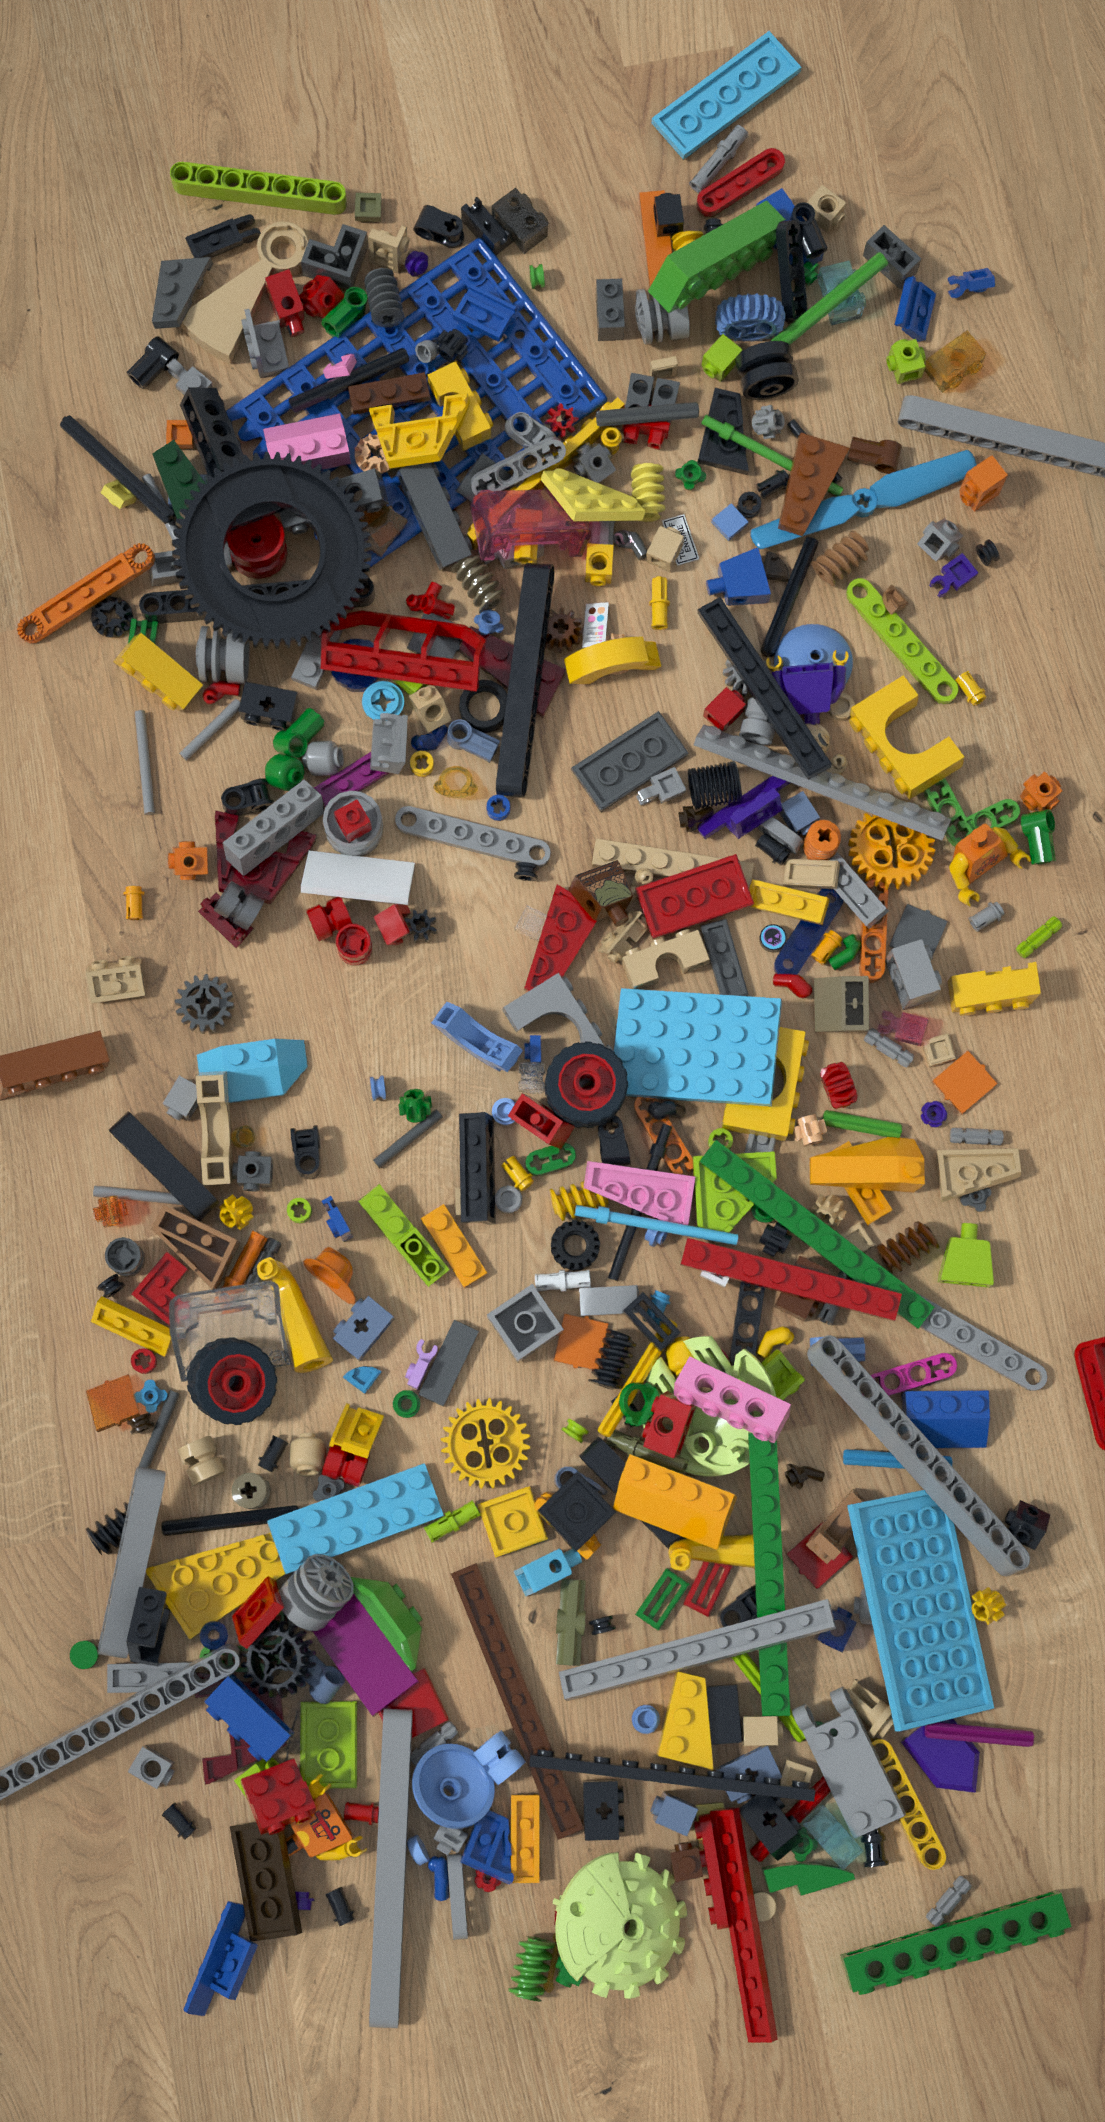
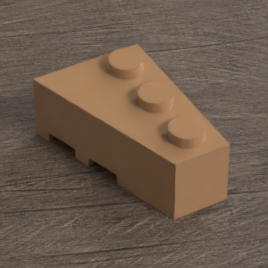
[151,1204,241,1292]

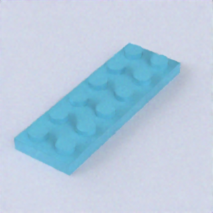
[651,31,802,160]
[267,1463,444,1575]

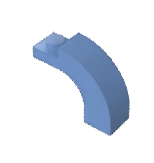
[431,1002,523,1072]

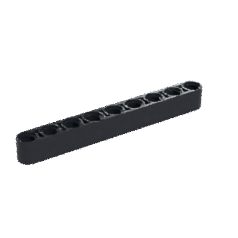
[496,562,555,798]
[139,577,375,624]

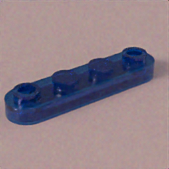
[773,889,844,975]

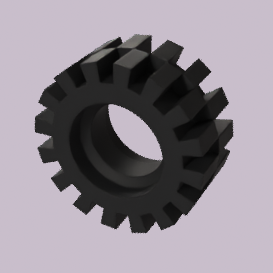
[551,1220,600,1271]

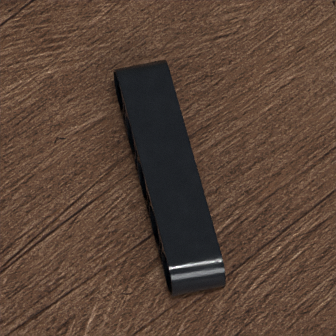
[109,1111,219,1222]
[579,1436,687,1549]

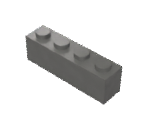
[396,462,473,570]

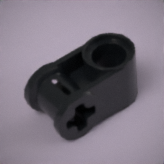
[413,205,464,248]
[221,778,274,816]
[598,1115,631,1166]
[290,1125,321,1180]
[717,1584,757,1628]

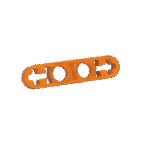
[859,879,888,983]
[634,1097,694,1176]

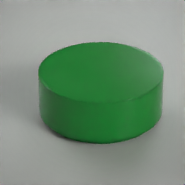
[70,1640,99,1669]

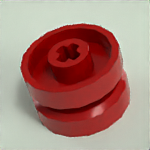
[227,515,288,579]

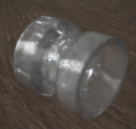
[518,1062,546,1094]

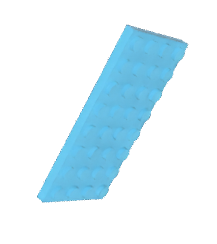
[847,1490,994,1731]

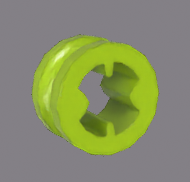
[708,1128,733,1150]
[287,1198,312,1224]
[561,1418,589,1443]

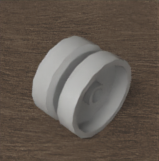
[323,791,383,856]

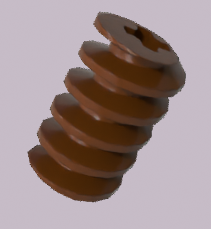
[877,1221,940,1275]

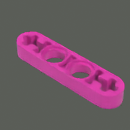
[862,1353,957,1396]

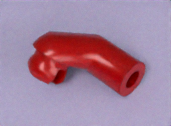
[406,582,443,612]

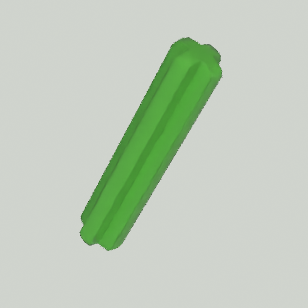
[822,1110,902,1138]

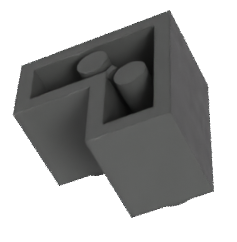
[301,224,368,290]

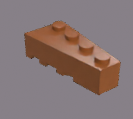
[0,1030,110,1101]

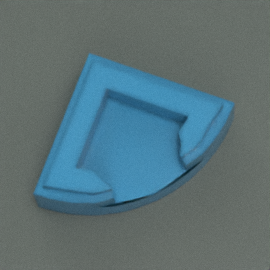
[343,1366,382,1394]

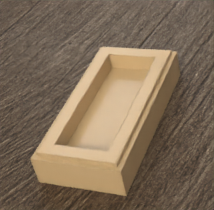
[783,859,840,889]

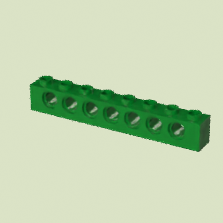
[840,1890,1072,1995]

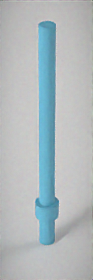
[575,1205,738,1245]

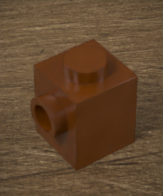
[669,1842,703,1882]

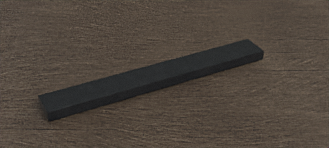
[697,597,832,780]

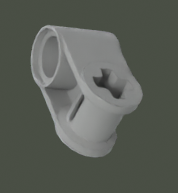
[505,412,557,459]

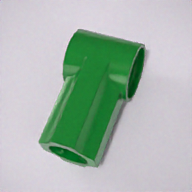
[321,287,367,338]
[273,708,325,758]
[1021,809,1056,865]

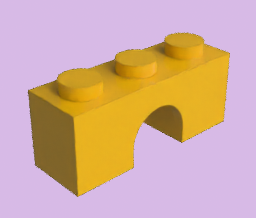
[428,361,493,451]

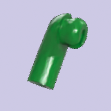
[828,934,861,971]

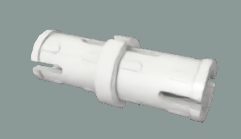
[535,1270,591,1292]

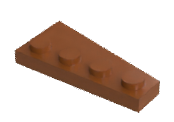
[778,433,850,536]

